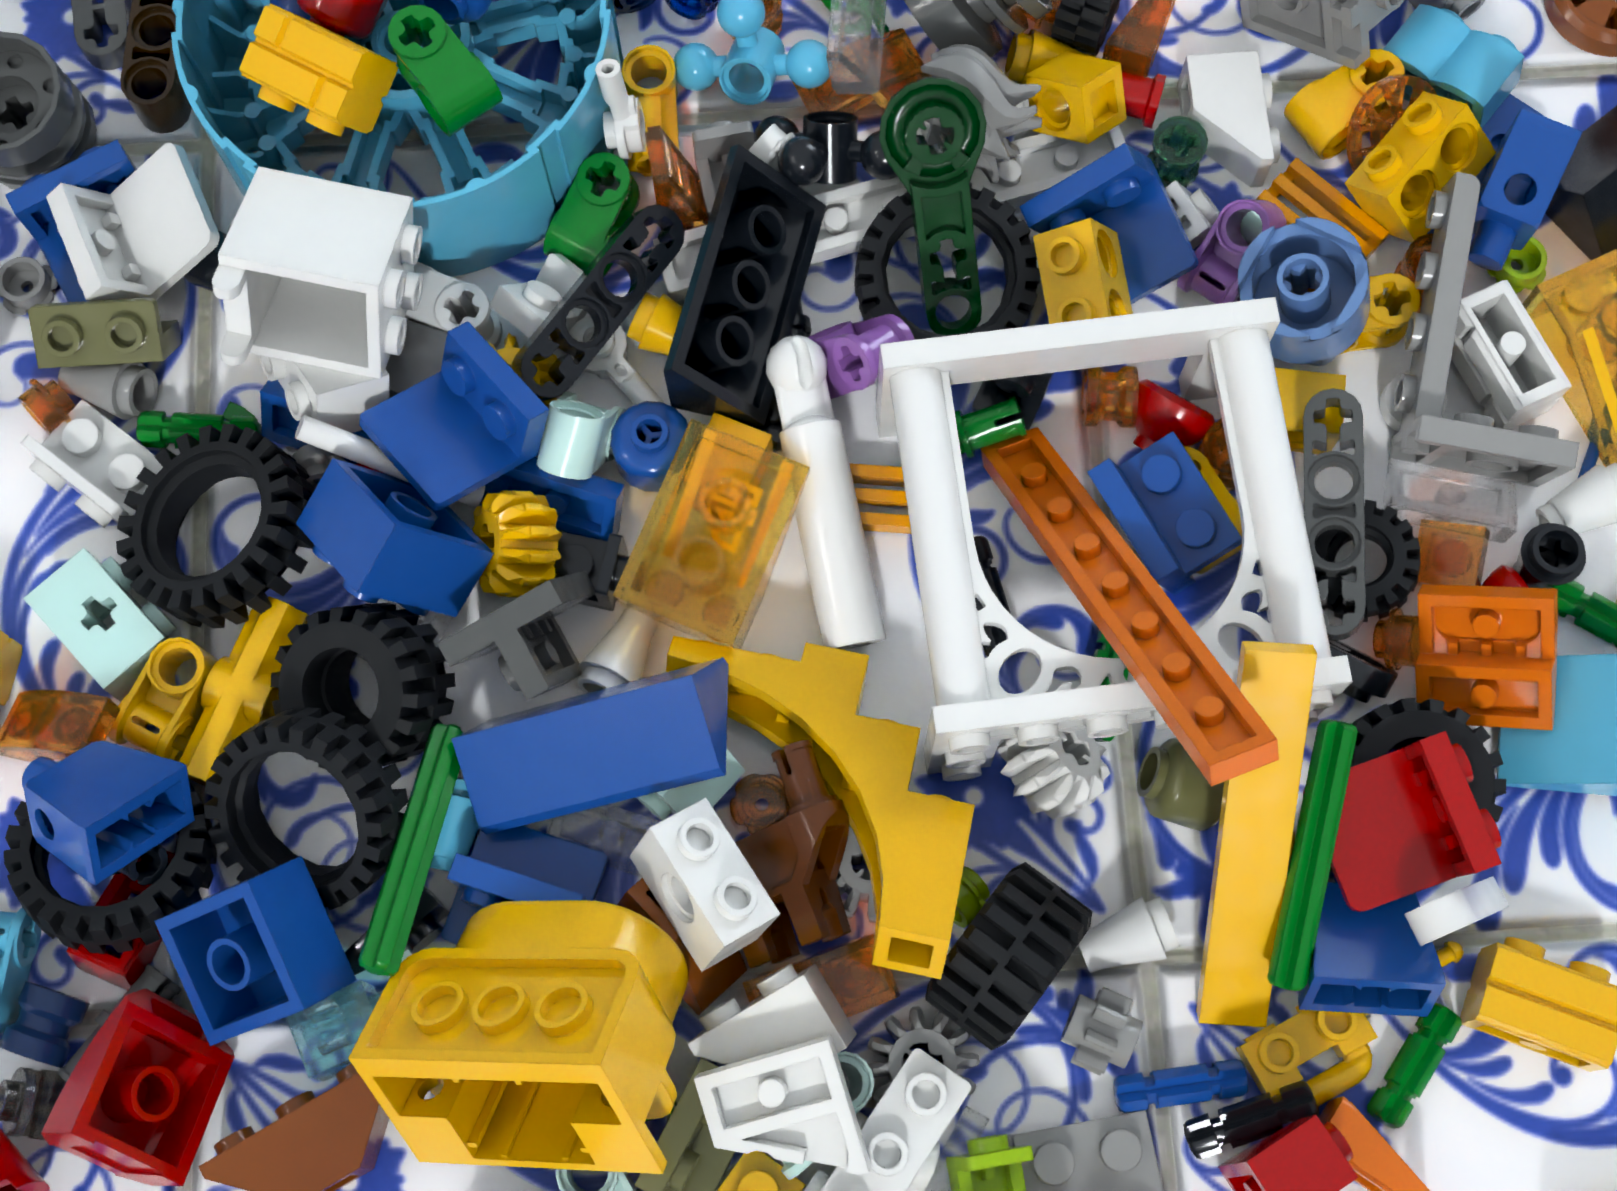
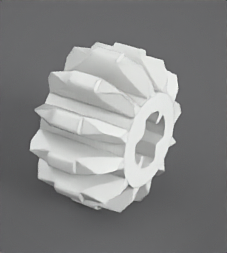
[997,729,1111,820]

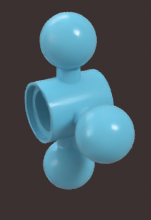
[673,0,833,105]

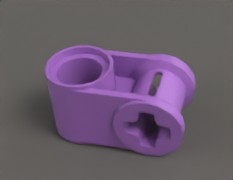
[1177,199,1287,304]
[808,314,915,399]

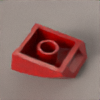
[41,988,235,1186]

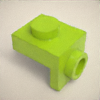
[946,1134,1034,1191]

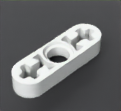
[1404,876,1509,946]

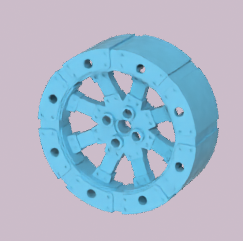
[171,0,624,277]

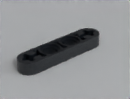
[511,204,685,401]

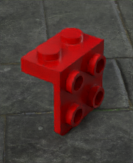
[1303,731,1502,912]

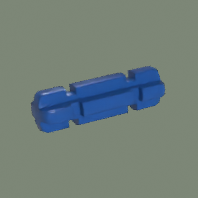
[1113,1059,1248,1113]

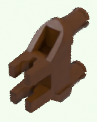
[713,740,852,968]

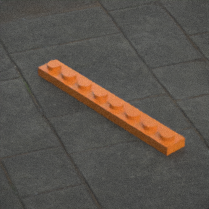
[980,427,1279,787]

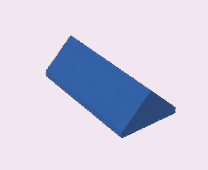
[451,657,729,835]

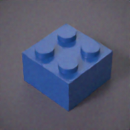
[296,458,494,617]
[154,856,357,1046]

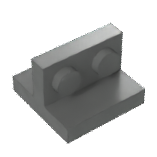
[437,571,595,701]

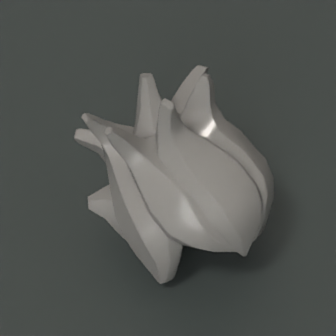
[921,44,1042,184]

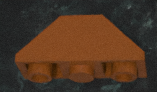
[198,1063,389,1191]

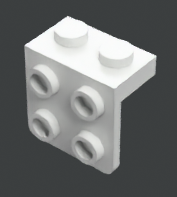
[46,142,220,301]

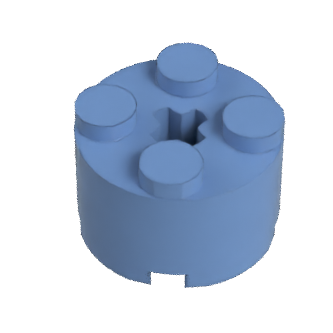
[1238,217,1370,366]

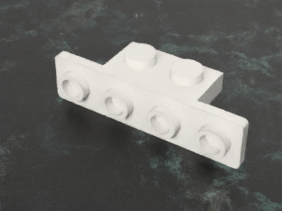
[804,1048,971,1191]

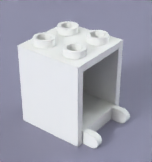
[212,166,423,379]

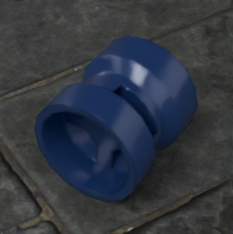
[0,981,90,1068]

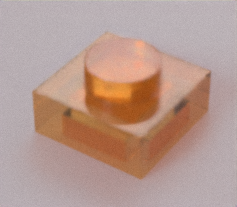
[1417,519,1490,586]

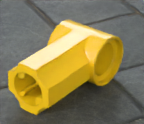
[621,44,680,177]

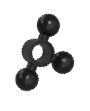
[754,111,897,186]

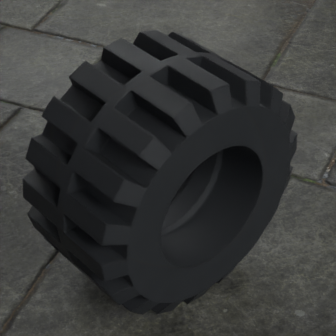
[270,603,456,769]
[1351,698,1506,822]
[925,862,1093,1050]

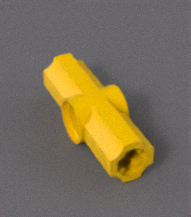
[179,596,309,786]

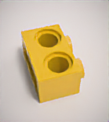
[1344,91,1496,245]
[1033,218,1133,324]

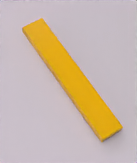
[1196,641,1317,1027]

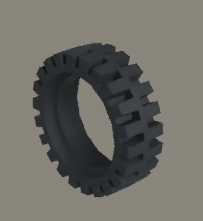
[854,183,1040,340]
[204,707,408,910]
[4,782,217,954]

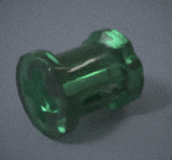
[1147,116,1208,189]

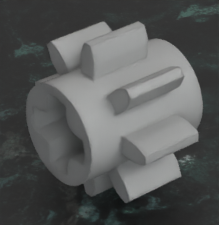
[1060,987,1143,1076]

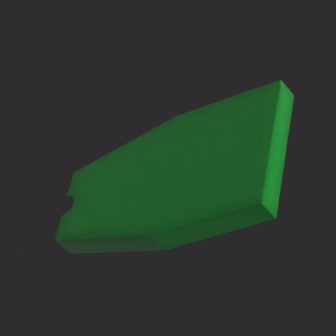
[223,401,256,421]

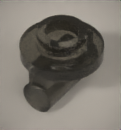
[0,1067,66,1140]

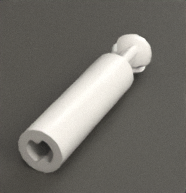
[766,335,887,650]

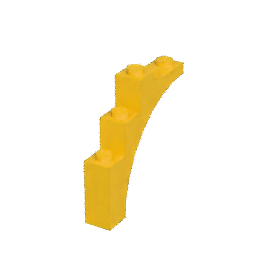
[666,636,975,980]

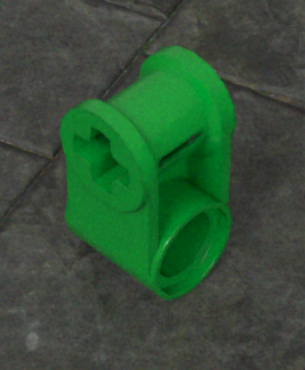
[388,5,503,137]
[543,152,640,277]

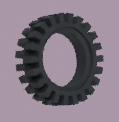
[116,424,315,629]

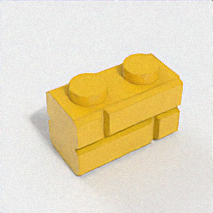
[239,3,398,137]
[1460,937,1617,1072]

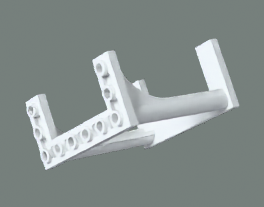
[876,297,1353,781]

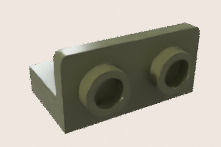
[28,298,182,369]
[634,1058,735,1191]

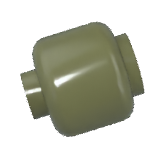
[1137,737,1224,831]

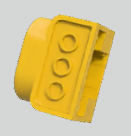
[348,900,689,1174]

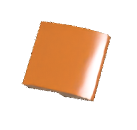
[1415,584,1558,731]

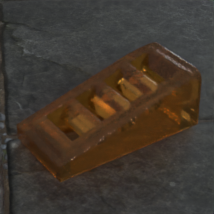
[1102,0,1176,77]
[645,125,708,231]

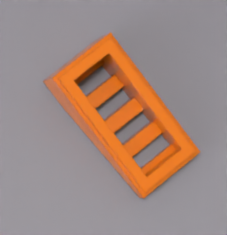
[1319,1096,1430,1191]

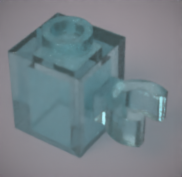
[286,980,383,1081]

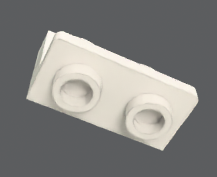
[20,399,163,528]

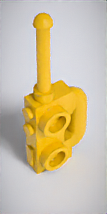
[1235,941,1464,1107]

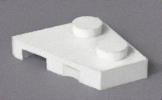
[694,1035,871,1175]

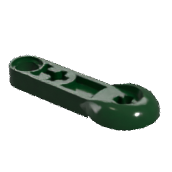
[879,77,987,336]

